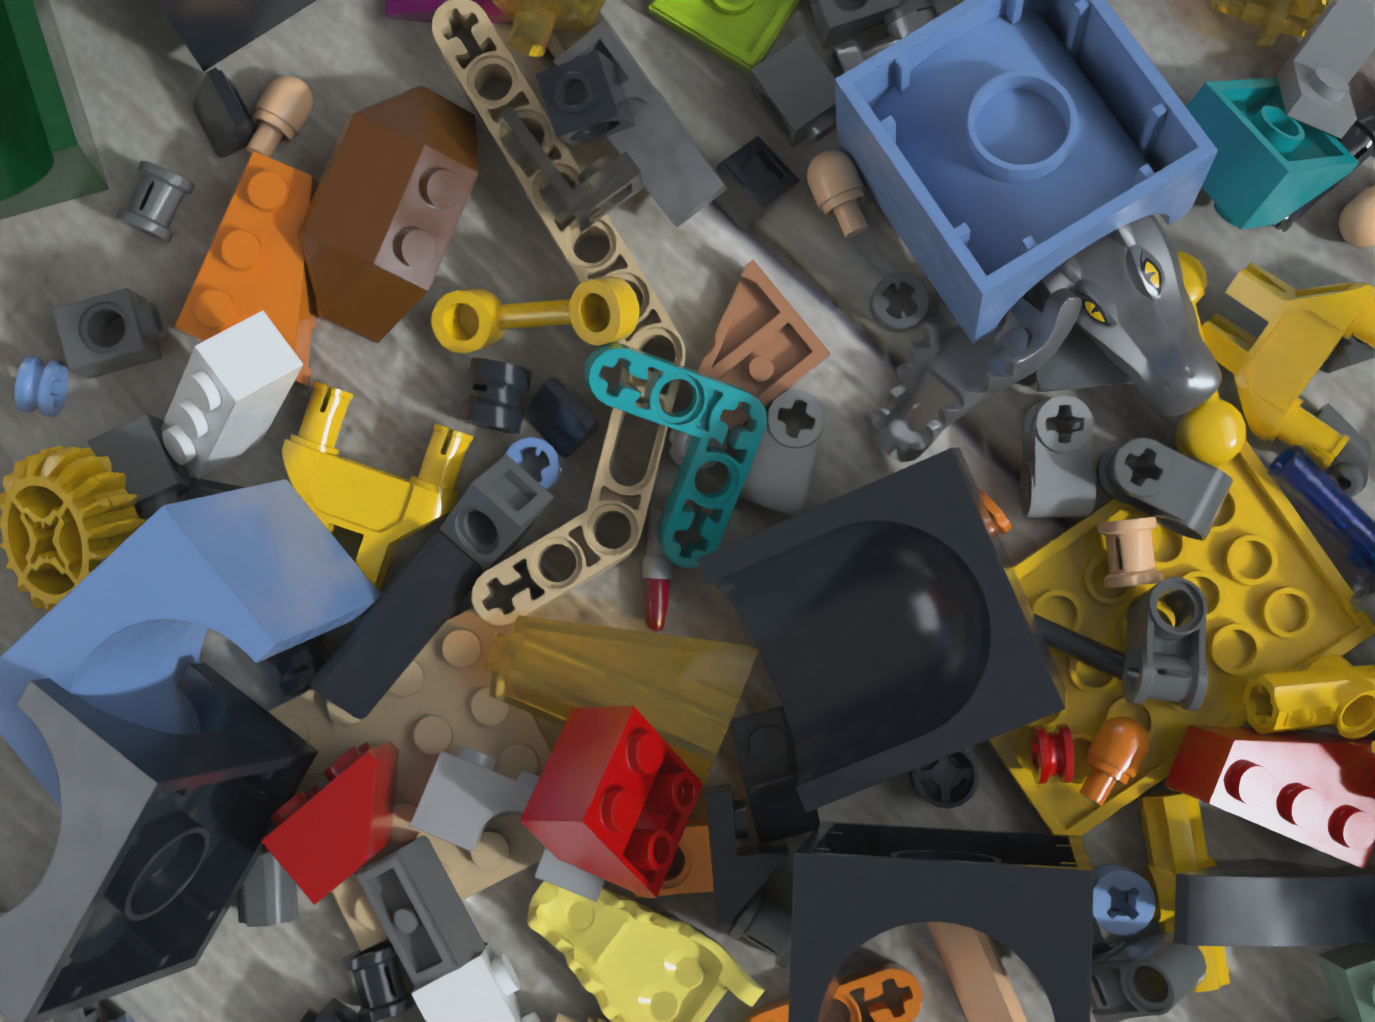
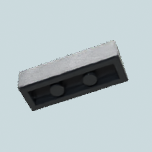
[309,531,483,720]

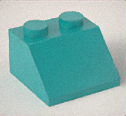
[1186,77,1359,230]

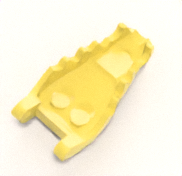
[527,881,765,1022]

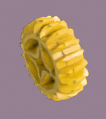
[0,445,147,613]

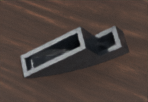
[1174,858,1375,947]

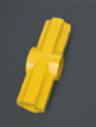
[1242,654,1375,739]
[1137,788,1230,993]

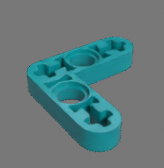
[584,343,767,568]

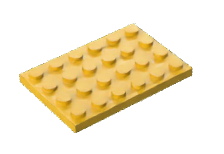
[987,439,1375,836]

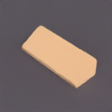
[926,922,1027,1022]

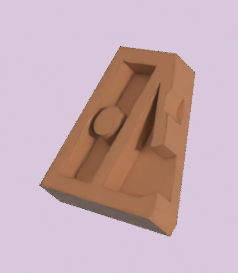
[698,260,831,433]

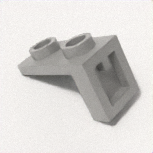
[1277,0,1375,139]

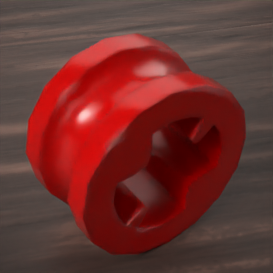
[1029,724,1074,784]

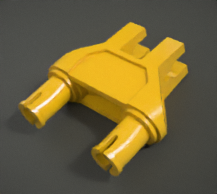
[1202,262,1375,472]
[282,381,474,591]

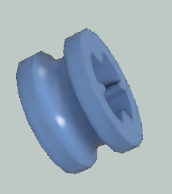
[14,356,68,417]
[505,437,562,491]

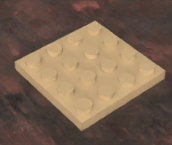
[268,607,552,952]

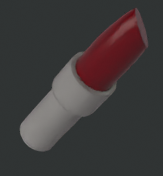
[641,509,674,632]

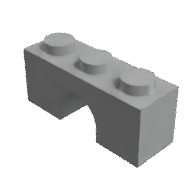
[409,745,605,902]

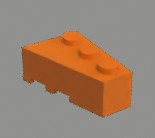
[174,151,319,388]

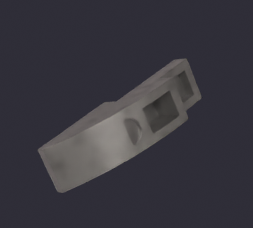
[531,0,728,228]

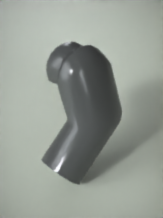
[1313,403,1370,499]

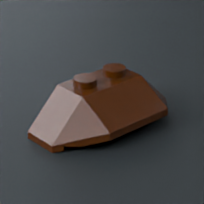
[298,86,479,343]

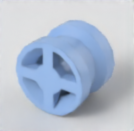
[1093,863,1156,936]

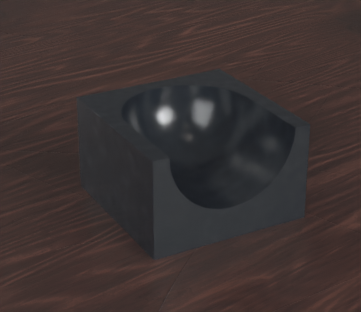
[697,447,1066,813]

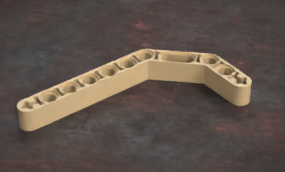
[431,0,686,625]

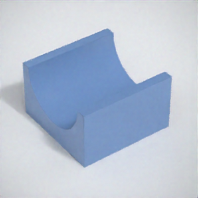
[835,0,1218,345]
[0,479,381,808]

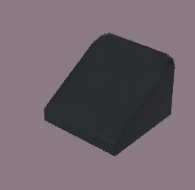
[193,67,257,158]
[713,136,800,231]
[525,376,598,458]

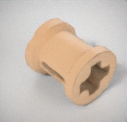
[1097,517,1164,588]

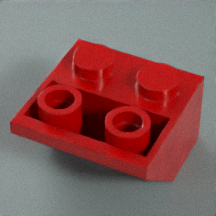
[519,705,703,898]
[261,741,399,905]

